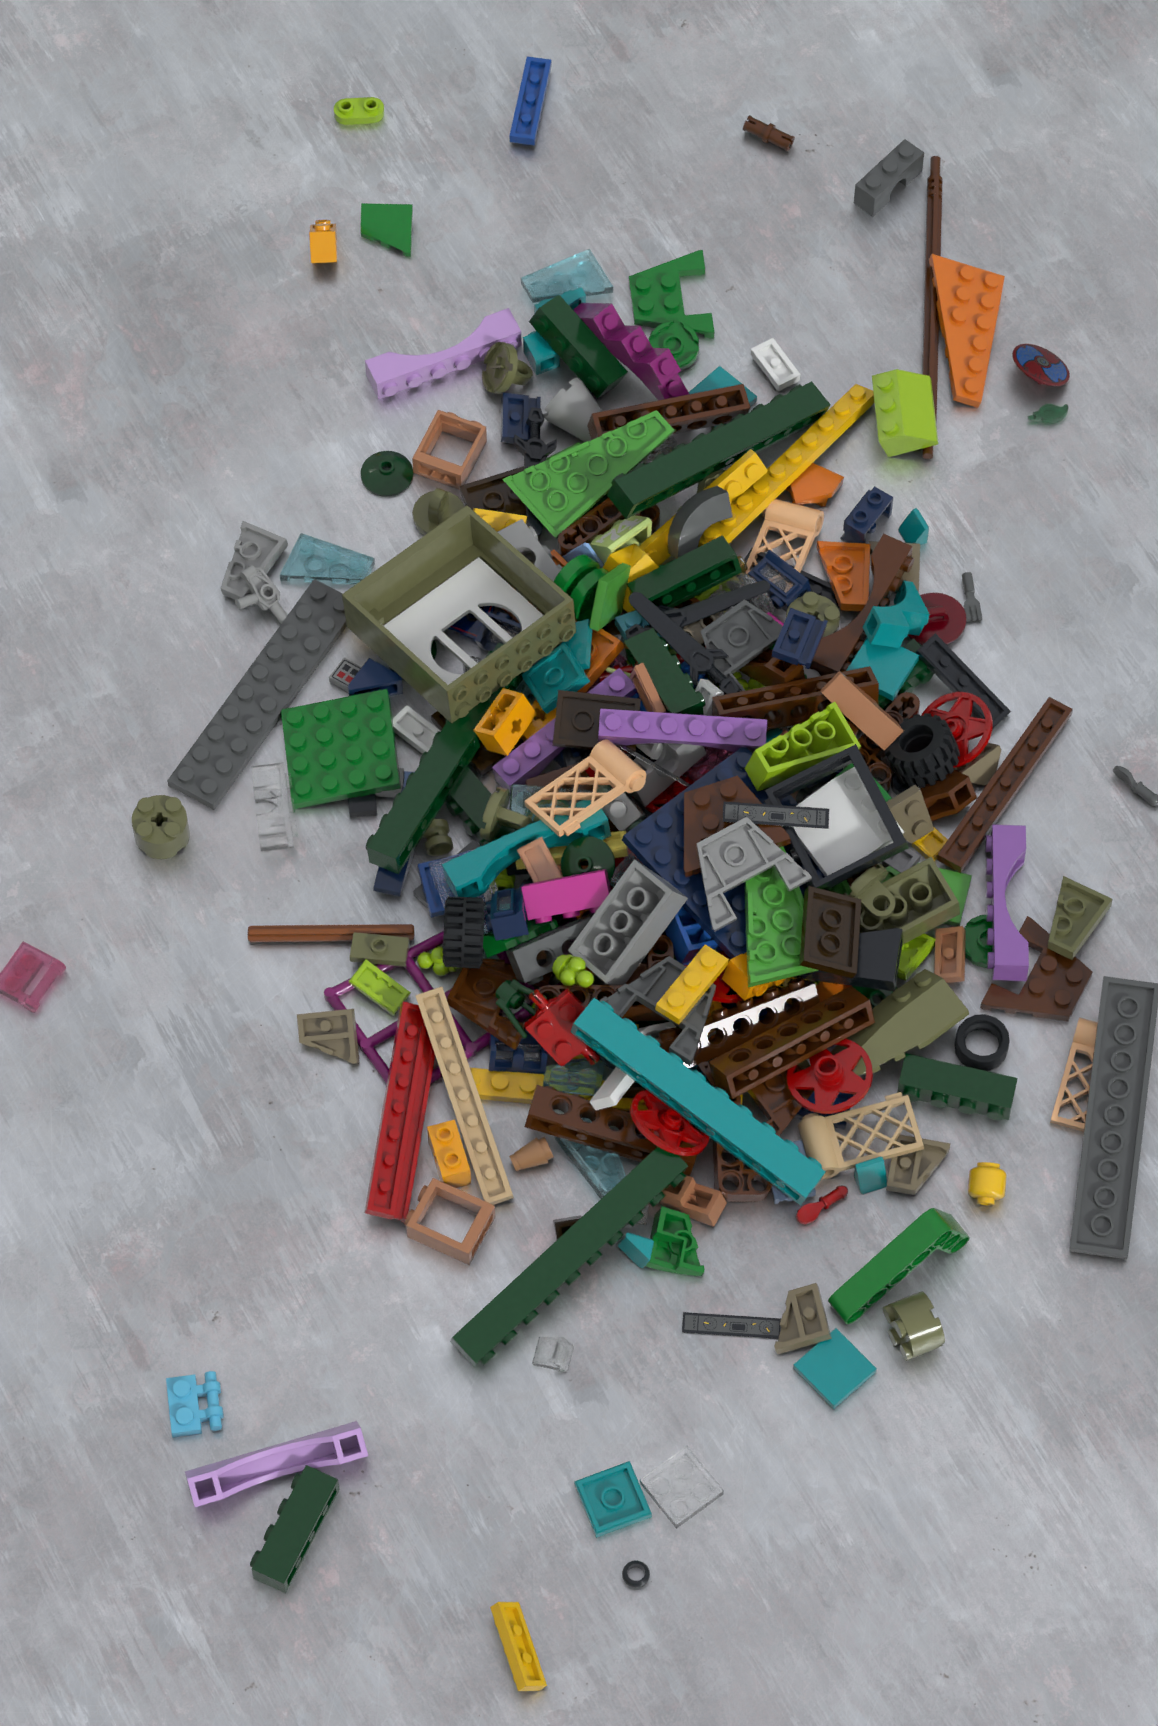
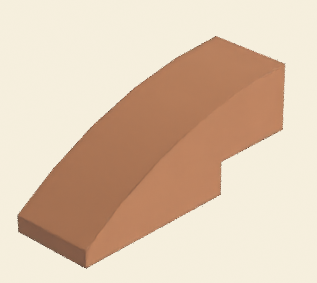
[820,671,903,751]
[659,1175,727,1227]

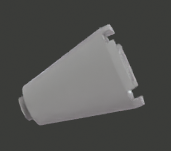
[543,377,602,442]

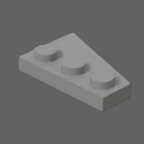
[221,521,288,600]

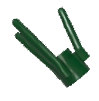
[495,979,547,1038]

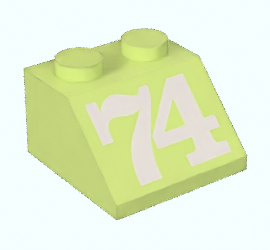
[590,515,652,564]

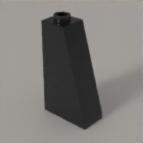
[794,928,904,991]

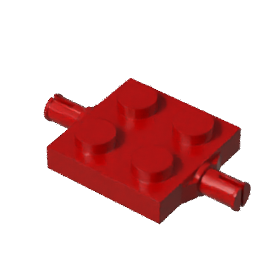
[524,988,600,1068]

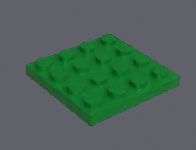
[281,689,401,809]

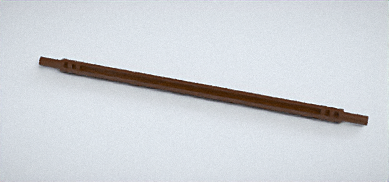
[922,156,943,459]

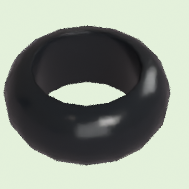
[622,1560,650,1588]

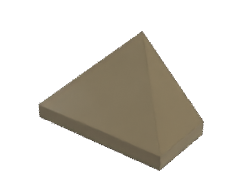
[954,743,1001,786]

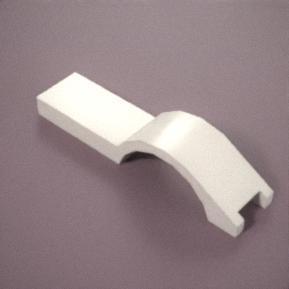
[589,1022,676,1110]

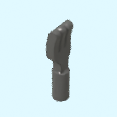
[962,572,982,622]

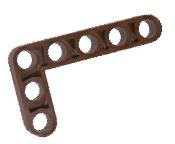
[534,935,674,1021]

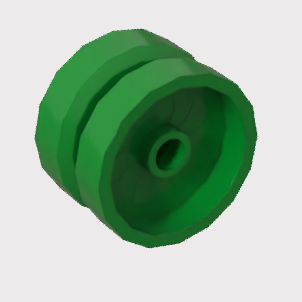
[554,554,609,622]

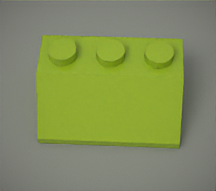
[872,369,939,457]

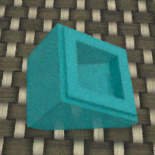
[898,508,929,545]
[854,1156,887,1194]
[618,1232,654,1269]

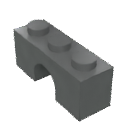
[854,139,924,217]

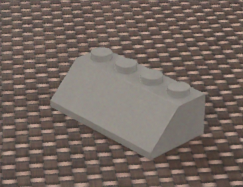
[568,859,688,985]

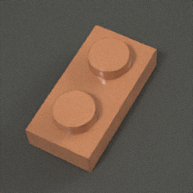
[934,926,966,983]

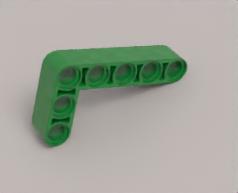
[828,1208,970,1324]

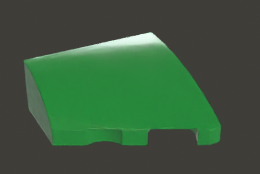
[361,203,413,257]
[483,919,559,958]
[645,1206,705,1276]

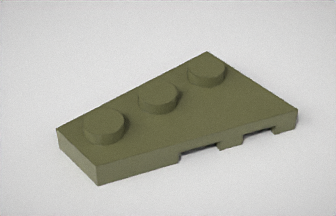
[1047,876,1113,960]

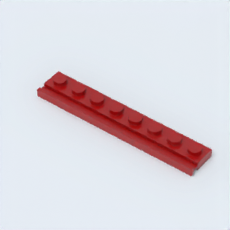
[364,1001,435,1223]

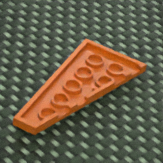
[929,254,1005,408]

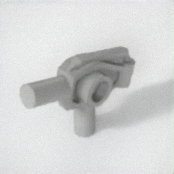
[235,565,287,624]

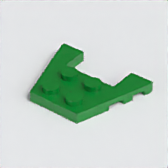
[629,250,715,338]

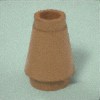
[509,1137,554,1172]

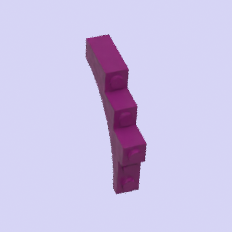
[573,303,689,400]

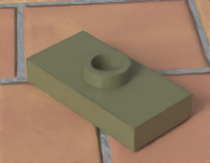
[350,932,410,967]

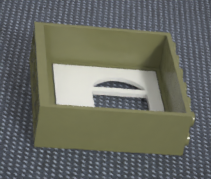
[342,506,576,723]

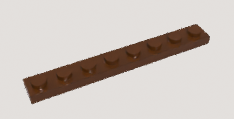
[937,697,1073,873]

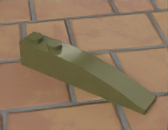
[809,857,960,983]
[830,969,969,1076]

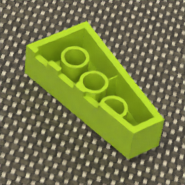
[745,702,861,791]

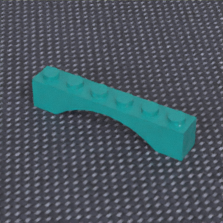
[442,800,611,897]

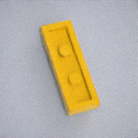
[655,944,729,1025]
[490,1602,547,1691]

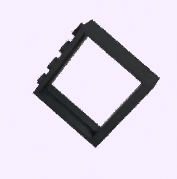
[764,744,909,890]

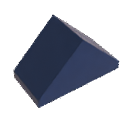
[348,658,403,696]

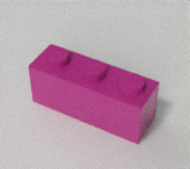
[521,869,611,924]

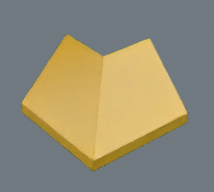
[603,544,659,613]

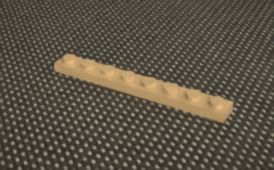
[415,987,514,1205]

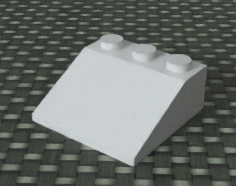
[794,767,904,877]

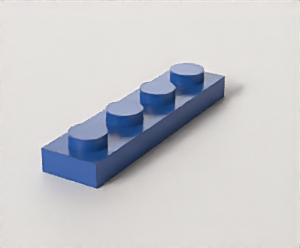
[509,56,552,145]

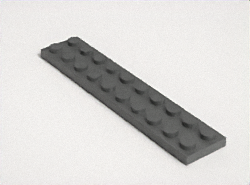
[167,579,347,810]
[1069,976,1158,1259]

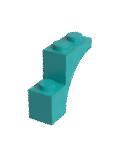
[523,287,586,375]
[863,581,930,648]

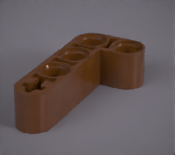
[558,498,660,556]
[844,692,920,793]
[713,1095,772,1202]

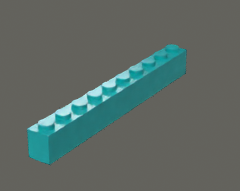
[570,998,826,1206]

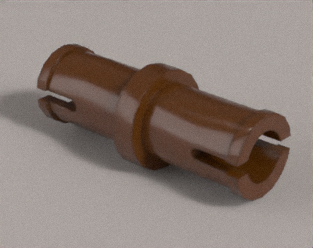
[743,115,795,152]

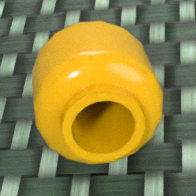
[968,1162,1007,1206]

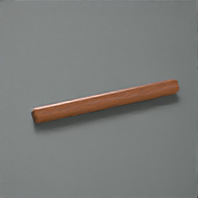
[248,924,415,942]

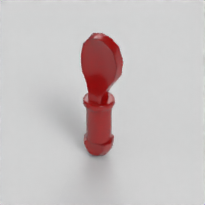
[796,1185,848,1225]

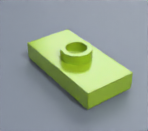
[897,934,936,981]
[349,960,411,1017]

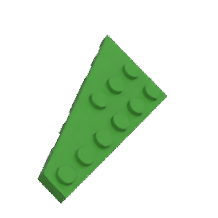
[503,410,675,539]
[744,846,818,988]

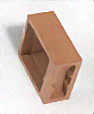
[412,410,487,490]
[404,1178,495,1265]

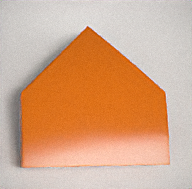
[785,463,844,507]

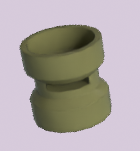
[423,819,453,856]

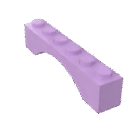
[365,308,522,399]
[185,1421,368,1507]

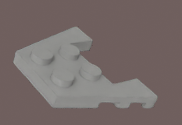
[696,817,812,932]

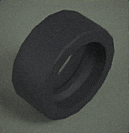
[954,1014,1010,1071]

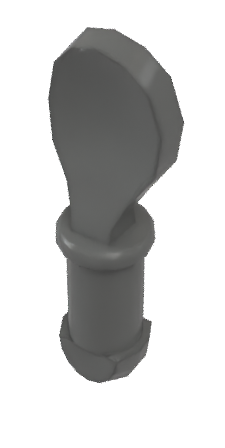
[1113,766,1158,806]

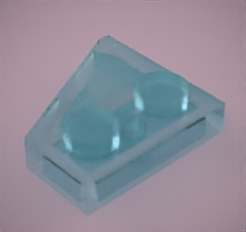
[543,1059,605,1096]

